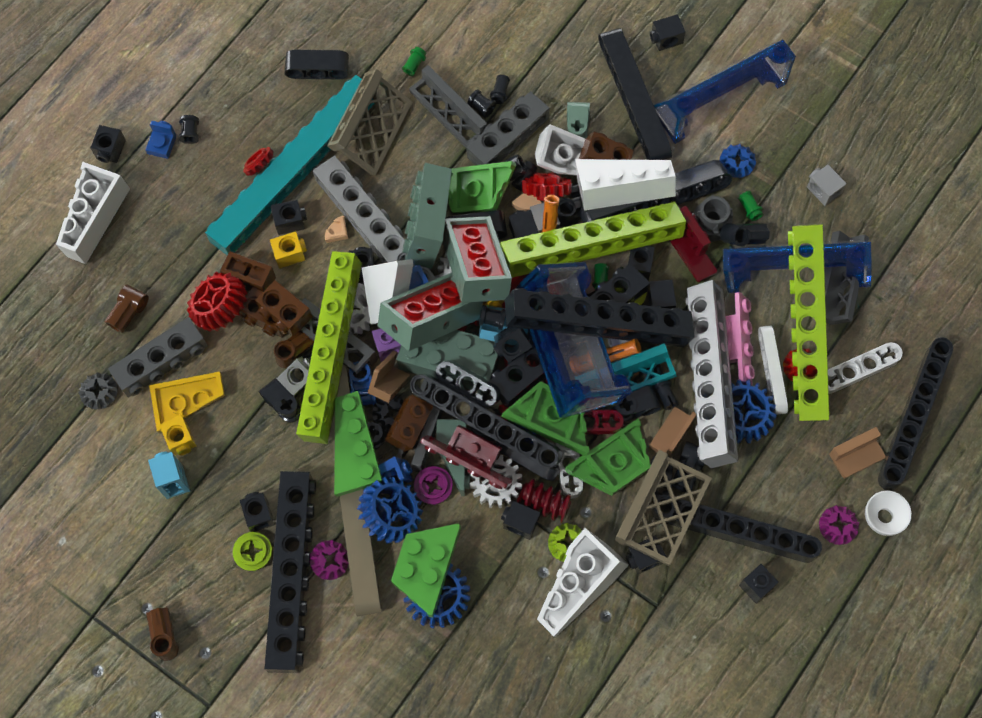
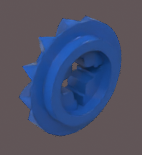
[720,144,756,178]

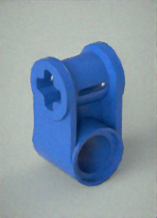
[349,361,377,406]

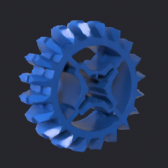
[712,379,777,444]
[357,477,423,544]
[403,563,470,629]

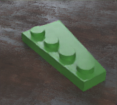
[334,391,382,497]

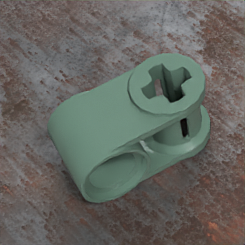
[567,102,590,139]

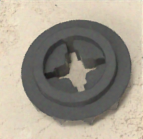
[78,372,118,409]

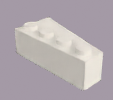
[575,159,676,211]
[56,162,130,264]

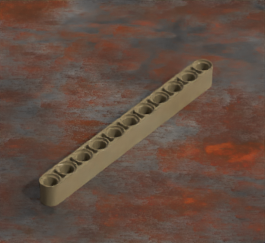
[331,364,382,616]

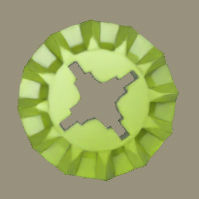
[548,523,582,562]
[233,532,273,572]

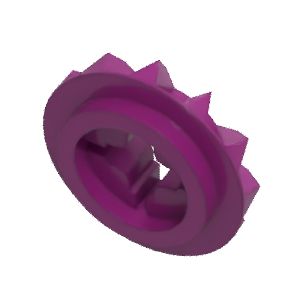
[414,466,453,505]
[819,505,859,545]
[310,540,349,580]

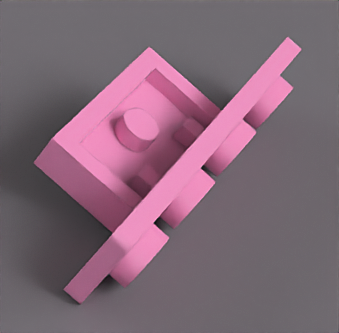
[725,292,755,386]

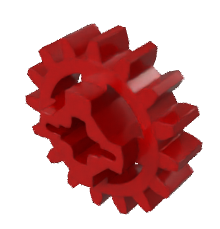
[522,172,572,201]

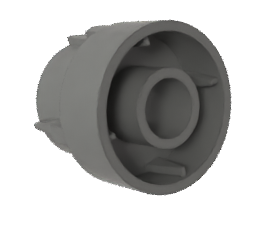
[694,195,733,242]

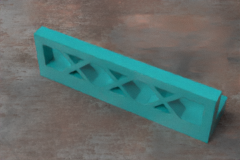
[574,343,677,410]

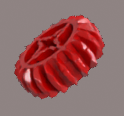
[187,272,247,332]

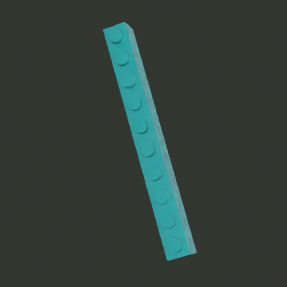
[205,75,375,255]

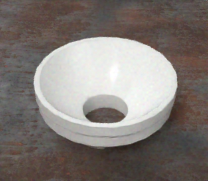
[865,491,912,536]

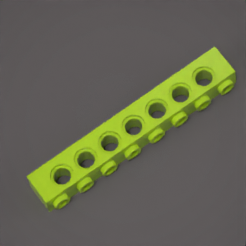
[500,202,686,278]
[788,224,829,421]
[296,251,362,444]

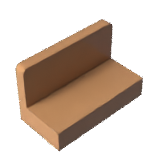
[368,350,410,403]
[649,407,697,458]
[829,427,886,479]

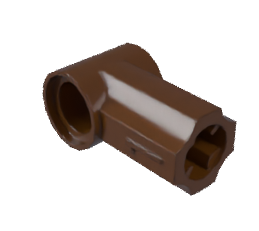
[104,284,149,333]
[274,327,316,369]
[146,607,179,661]

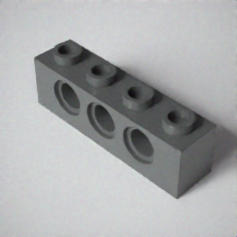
[466,91,549,166]
[108,317,208,398]

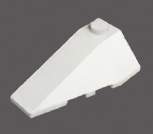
[535,124,618,175]
[537,528,629,637]

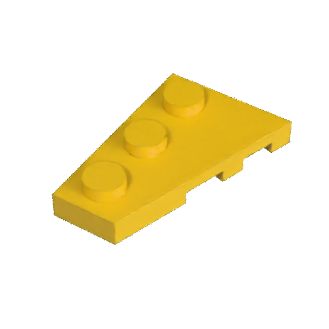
[149,371,225,433]

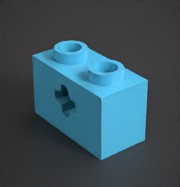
[148,452,190,499]

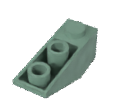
[436,419,471,496]

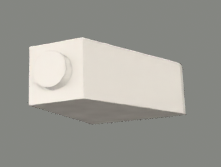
[362,259,413,324]

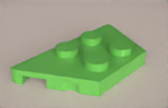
[448,161,516,214]
[501,381,589,456]
[565,419,651,496]
[391,524,461,618]

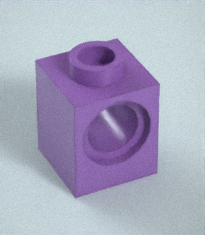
[372,328,401,362]

